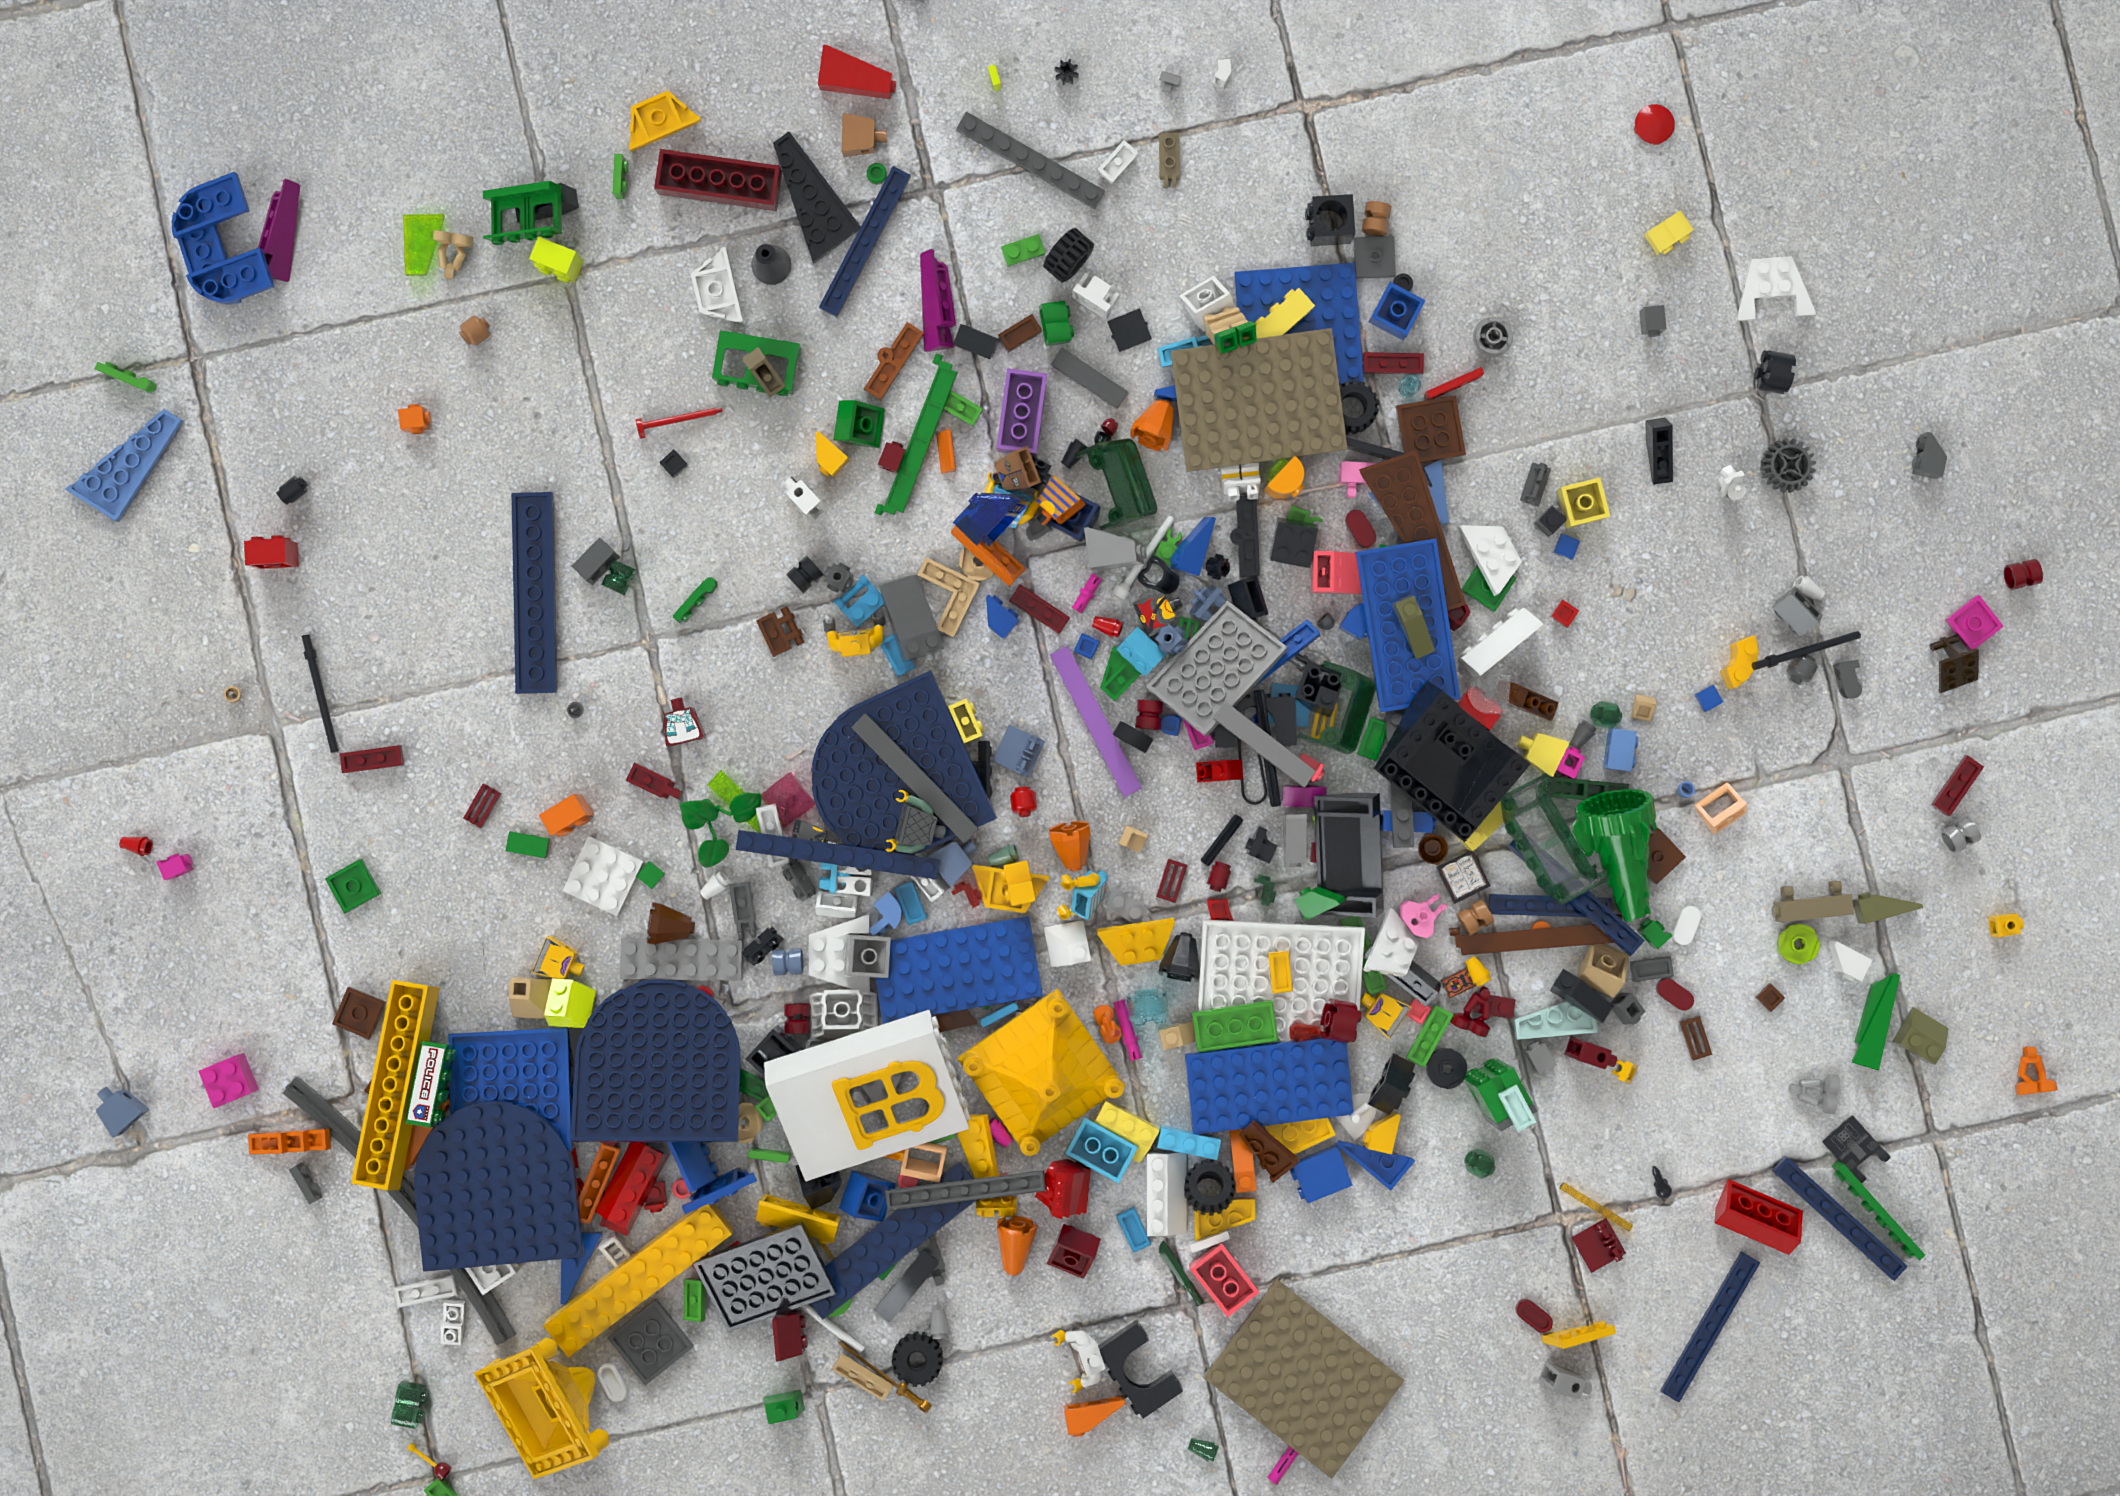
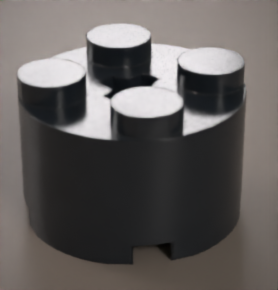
[1754,350,1796,394]

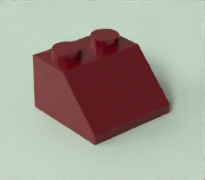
[1047,1224,1101,1279]
[772,1309,808,1362]

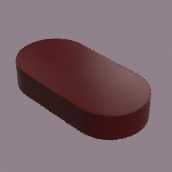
[1345,510,1377,547]
[1656,978,1694,1011]
[1515,1299,1553,1333]

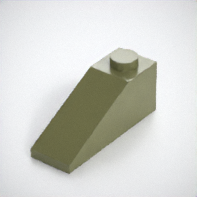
[1391,595,1435,659]
[1853,892,1923,924]

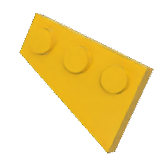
[1194,1198,1256,1241]
[1541,1321,1616,1349]

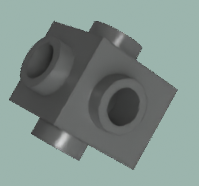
[823,563,854,593]

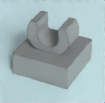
[1159,71,1181,93]

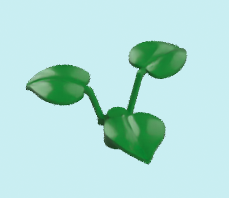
[679,792,762,868]

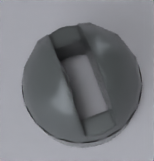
[1317,612,1334,630]
[567,701,584,718]

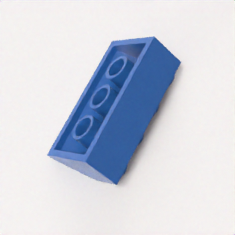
[667,1142,719,1193]

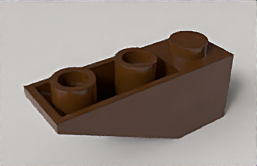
[1493,680,1559,721]

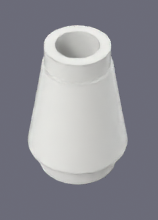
[1793,575,1825,601]
[700,871,730,900]

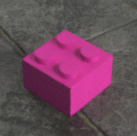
[198,1053,259,1109]

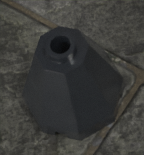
[1158,932,1200,982]

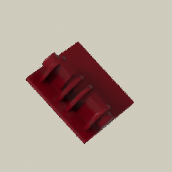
[1571,1218,1626,1273]

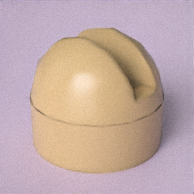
[224,686,241,703]

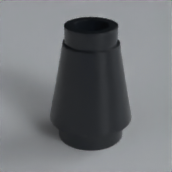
[1061,438,1088,469]

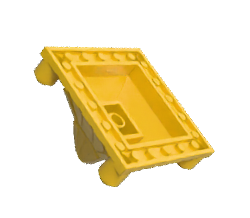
[957,988,1125,1156]
[474,1337,609,1479]

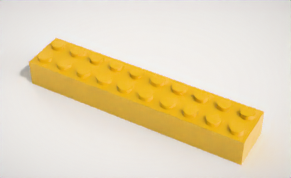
[351,980,440,1191]
[543,1204,733,1358]

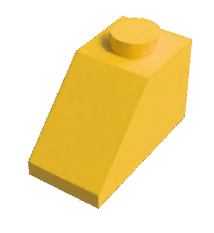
[815,431,850,478]
[1363,1111,1401,1154]

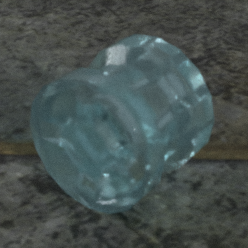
[1399,375,1421,397]

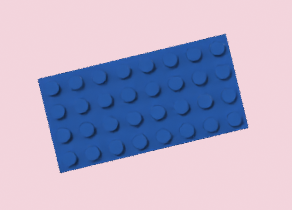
[1355,538,1461,712]
[875,916,1043,1024]
[1185,1037,1353,1135]

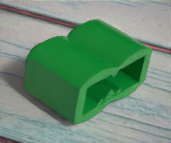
[1039,300,1074,346]

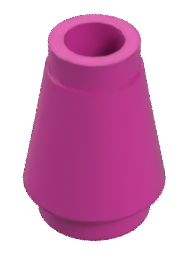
[989,1118,1013,1148]

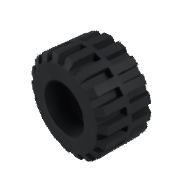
[1043,228,1094,283]
[1339,380,1379,434]
[1184,1159,1236,1216]

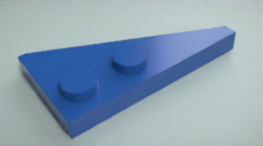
[1336,1140,1415,1191]
[560,1232,602,1304]

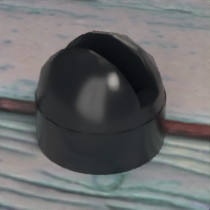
[1094,431,1111,448]

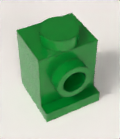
[1637,917,1673,949]

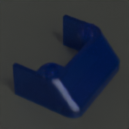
[952,492,1030,547]

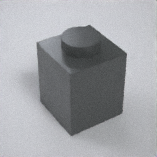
[1639,305,1667,337]

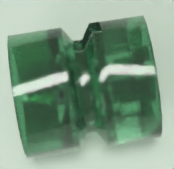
[601,559,637,596]

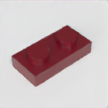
[1471,992,1516,1019]

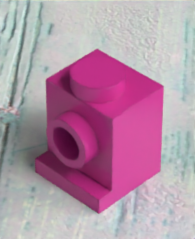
[1556,747,1585,779]
[156,853,194,880]

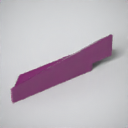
[258,178,300,282]

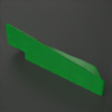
[1851,973,1900,1070]

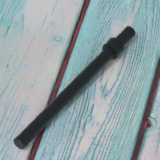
[1752,631,1861,670]
[301,634,339,753]

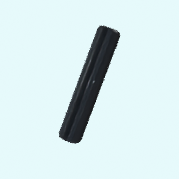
[1200,814,1243,866]

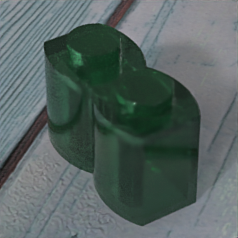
[391,1381,428,1429]

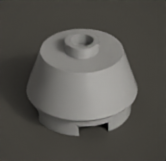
[1473,317,1513,357]

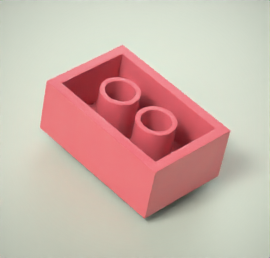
[1189,1242,1260,1318]

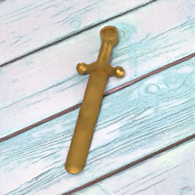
[838,1342,932,1413]

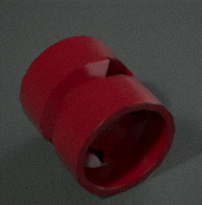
[2003,559,2043,590]
[1135,699,1163,730]
[784,1003,811,1034]

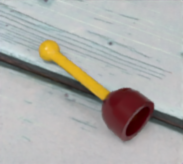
[407,1443,452,1481]

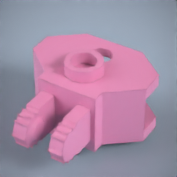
[1399,893,1448,938]

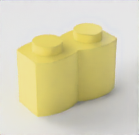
[1644,210,1694,255]

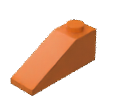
[1229,1129,1256,1193]
[1064,1395,1125,1437]

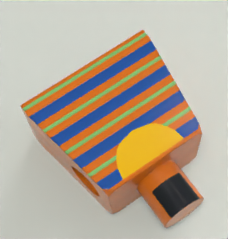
[1036,475,1086,526]

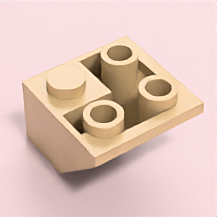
[509,976,552,1019]

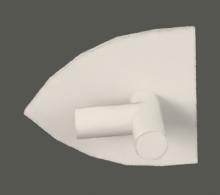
[1336,1093,1377,1140]

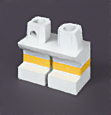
[1220,462,1261,502]

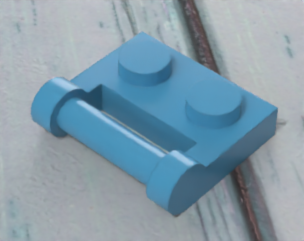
[833,575,884,628]

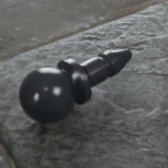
[1652,1166,1672,1199]

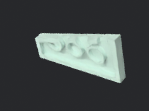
[1513,1001,1598,1040]

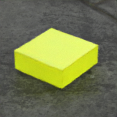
[988,65,1001,91]

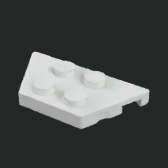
[691,247,744,324]
[1458,525,1522,596]
[1363,908,1419,977]

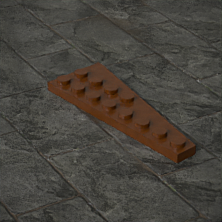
[1359,450,1466,611]

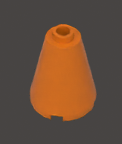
[997,1216,1038,1276]

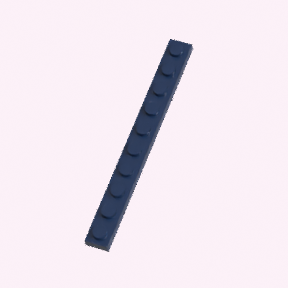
[735,830,940,879]

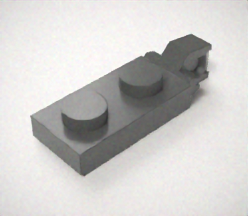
[916,1234,946,1287]

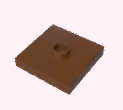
[1647,828,1686,885]
[332,986,387,1040]

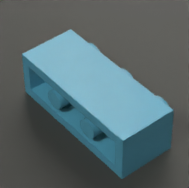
[1156,1125,1221,1160]

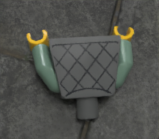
[885,790,946,853]

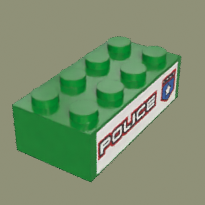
[406,1041,456,1127]

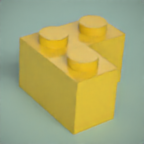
[1000,860,1036,906]

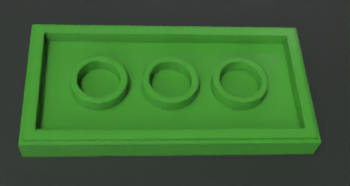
[1192,1000,1278,1053]

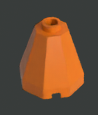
[1130,399,1174,451]
[1049,821,1091,871]

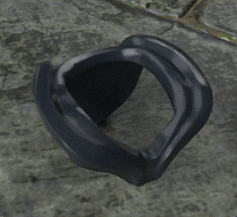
[1137,556,1179,594]

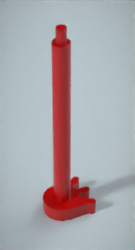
[635,408,723,439]

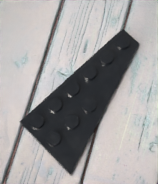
[773,131,861,264]

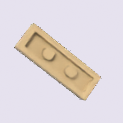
[831,1353,893,1401]

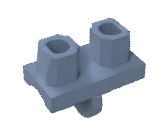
[1189,585,1226,622]

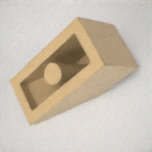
[1158,1020,1196,1050]

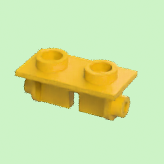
[976,1196,1017,1218]

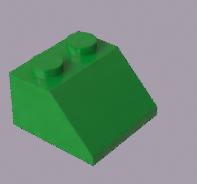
[833,400,885,448]

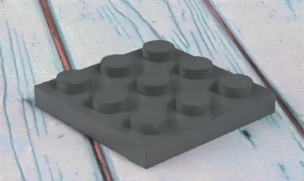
[607,1298,694,1386]

